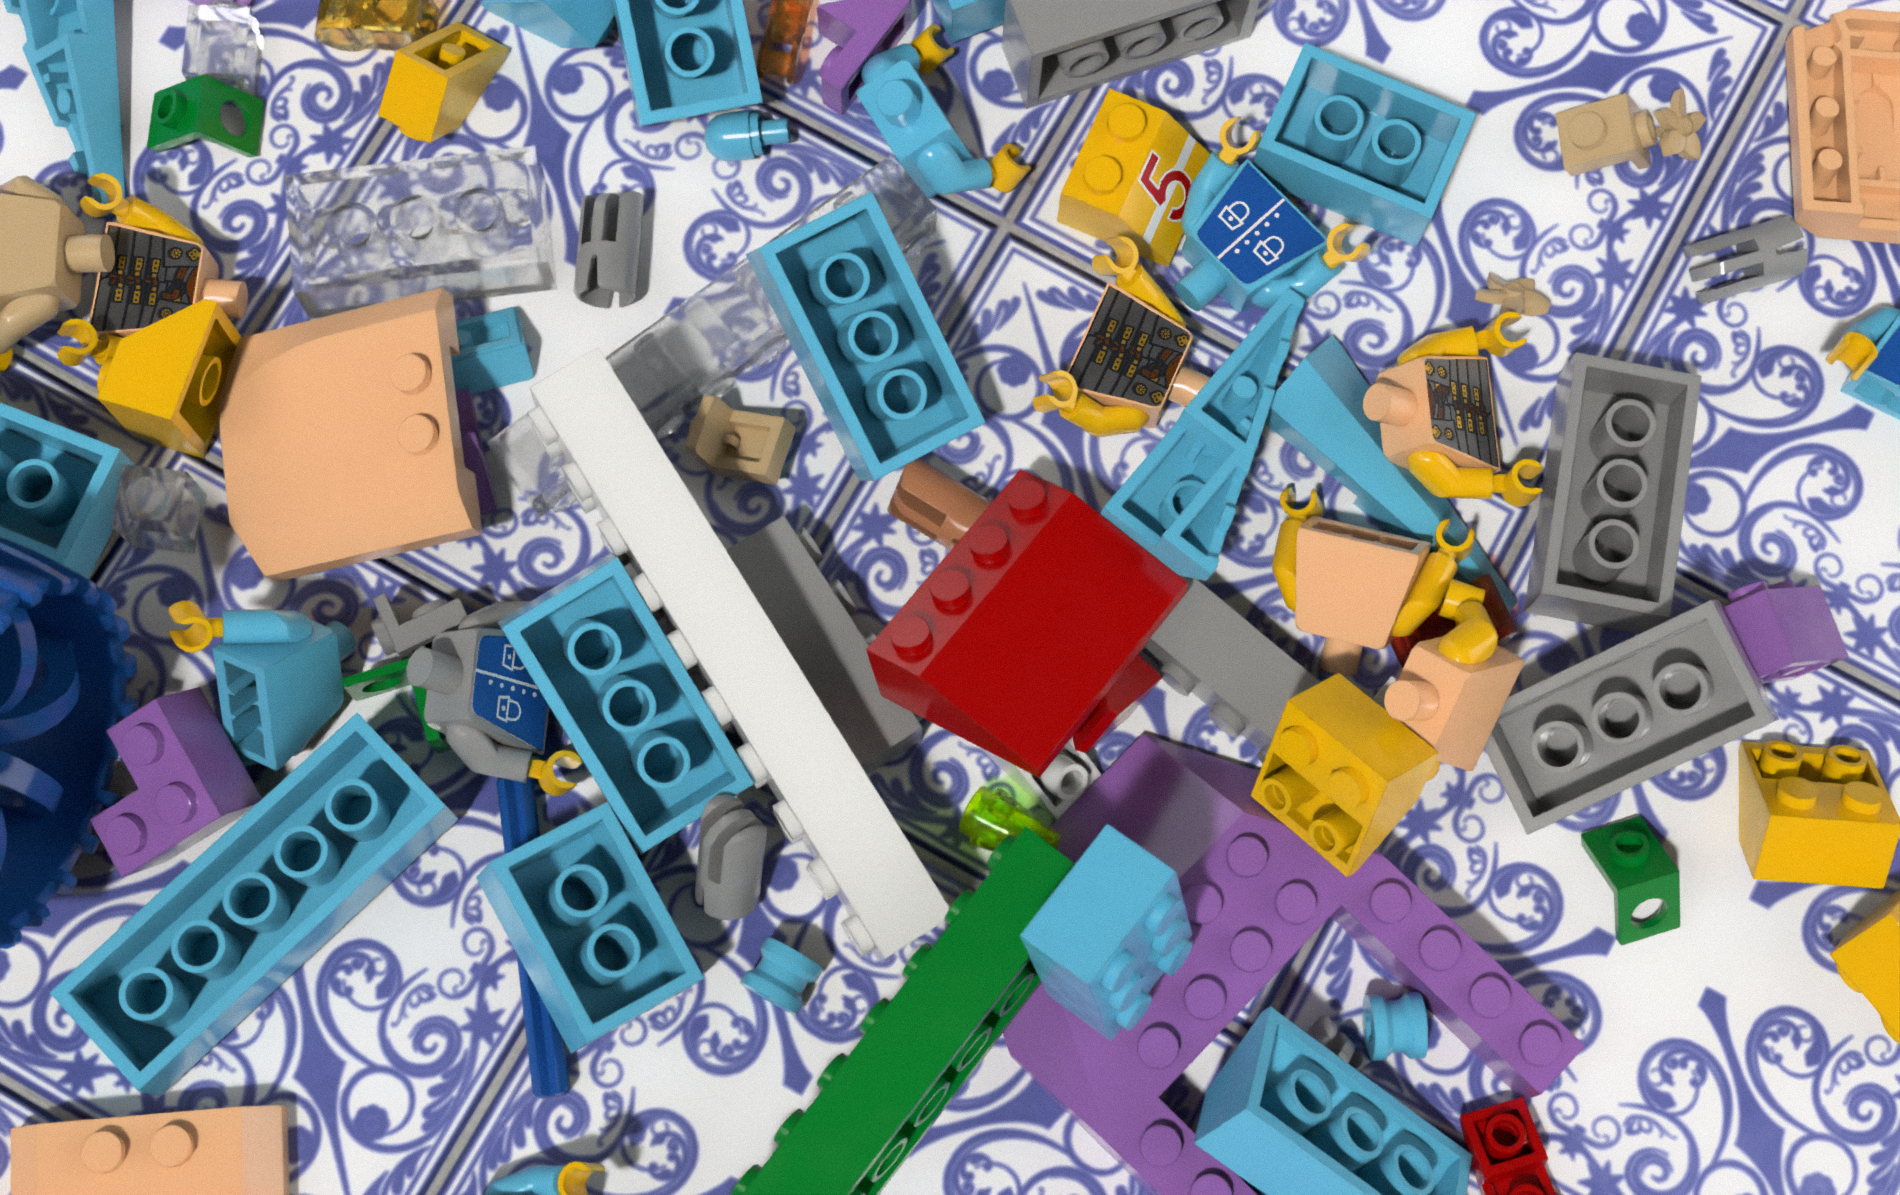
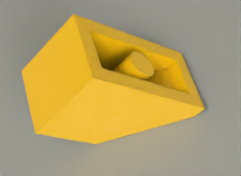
[378,21,509,143]

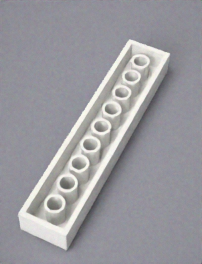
[527,347,950,962]

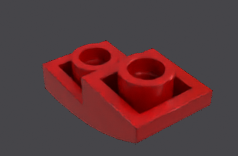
[1459,1096,1556,1195]

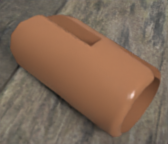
[887,459,992,551]

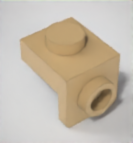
[1555,93,1657,176]
[685,394,797,485]

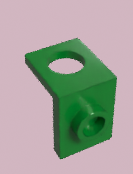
[147,74,264,158]
[342,658,451,754]
[1581,817,1680,945]

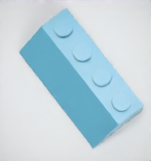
[1193,1006,1472,1195]

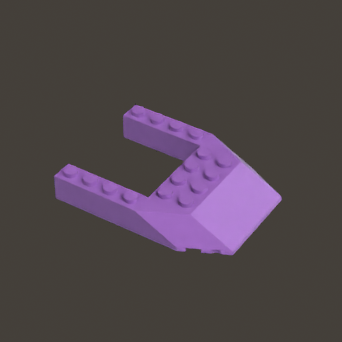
[1003,734,1585,1195]

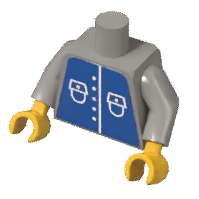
[406,601,582,796]

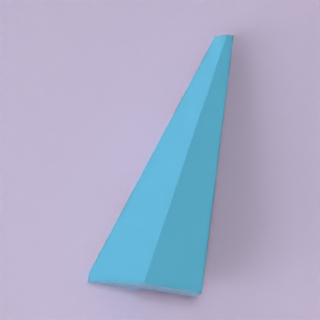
[2,0,125,218]
[1100,288,1305,581]
[1265,335,1517,620]

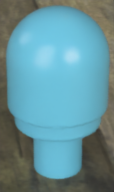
[704,110,791,162]

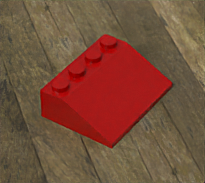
[866,469,1188,778]

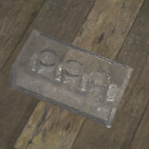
[284,146,557,319]

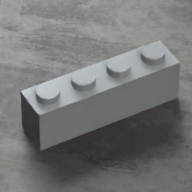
[726,516,923,774]
[1138,576,1320,764]

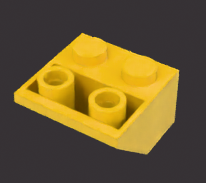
[1250,673,1439,878]
[1738,740,1900,889]

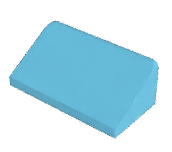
[451,307,534,394]

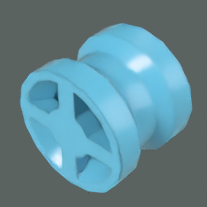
[740,936,823,1016]
[1362,992,1428,1061]

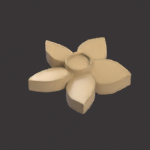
[1653,88,1707,161]
[1474,271,1551,316]

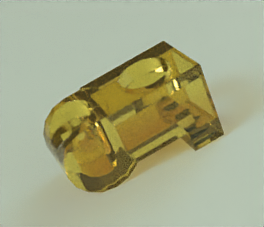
[314,0,440,52]

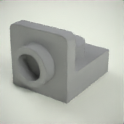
[370,593,469,660]

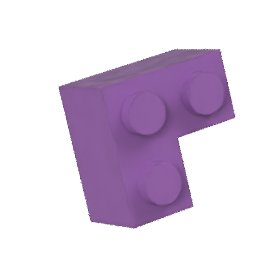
[1673,580,1849,684]
[90,687,262,878]

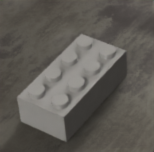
[1002,0,1260,109]
[1524,352,1702,634]
[1484,600,1779,835]

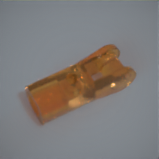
[756,0,813,85]

